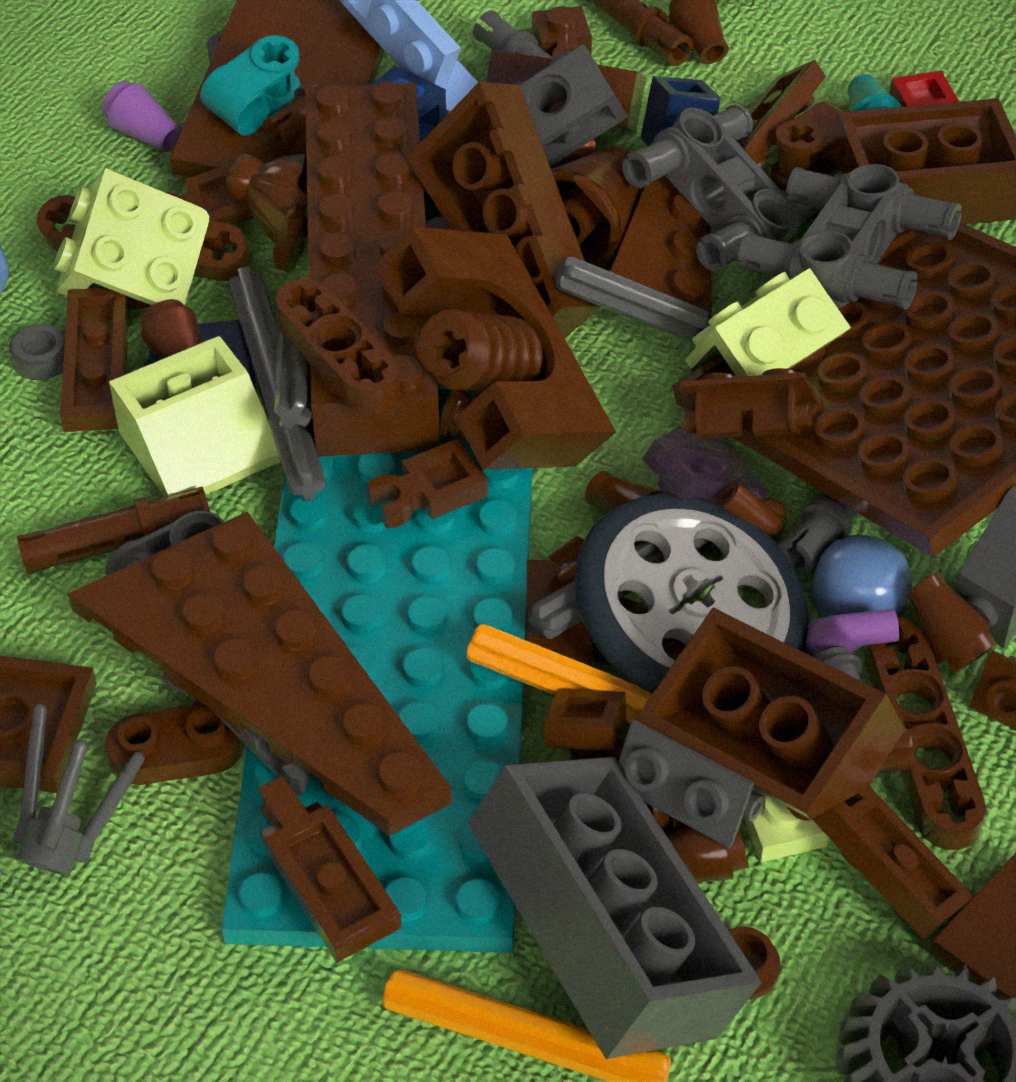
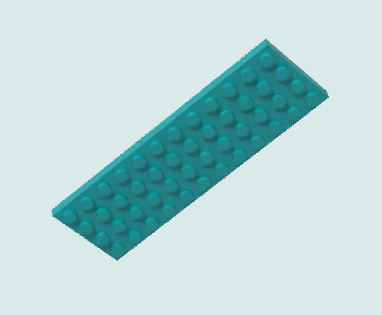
[222,381,532,953]

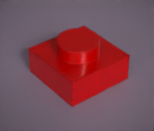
[889,71,959,107]

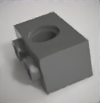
[513,44,628,166]

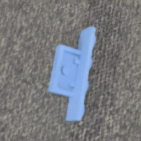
[339,0,478,115]

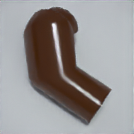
[717,481,787,541]

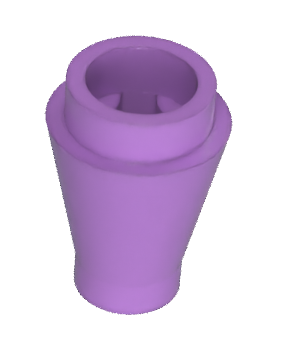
[102,81,182,152]

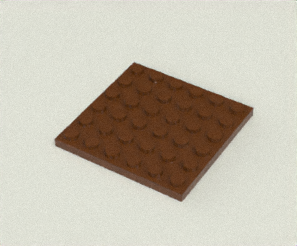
[672,222,1016,558]

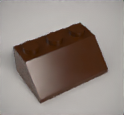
[837,98,1016,224]
[635,607,906,819]

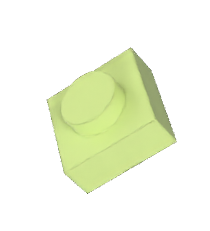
[743,790,829,863]

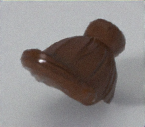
[225,153,308,272]

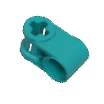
[200,35,301,136]

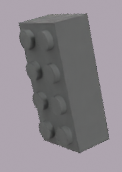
[468,757,762,1059]

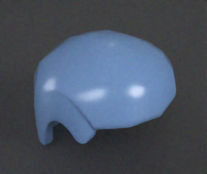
[810,535,913,618]

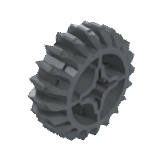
[836,959,1016,1082]

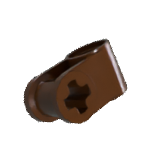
[770,101,843,192]

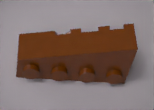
[406,81,601,339]

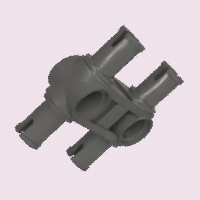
[622,104,822,271]
[738,164,962,310]

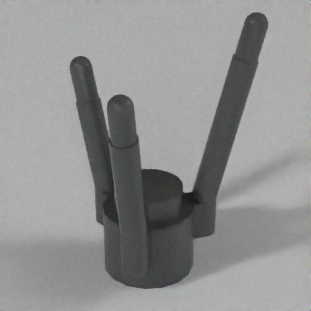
[12,704,145,877]

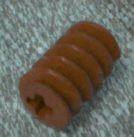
[417,309,543,392]

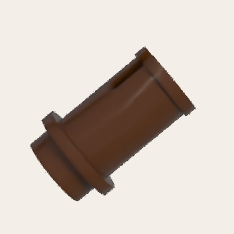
[262,84,319,149]

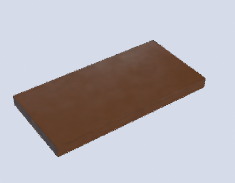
[170,0,385,177]

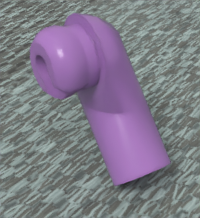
[806,609,899,658]

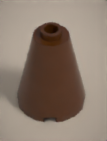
[551,147,641,269]

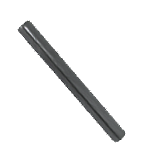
[228,267,326,501]

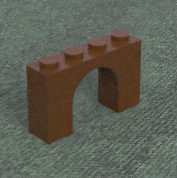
[374,226,616,470]

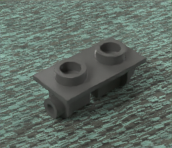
[618,720,765,848]

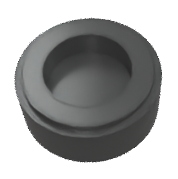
[9,324,65,380]

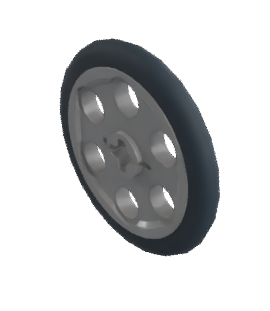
[574,493,809,694]

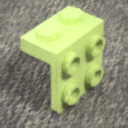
[53,168,209,305]
[684,268,851,377]

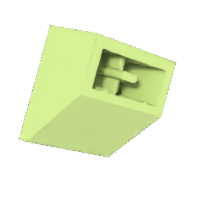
[109,336,280,498]

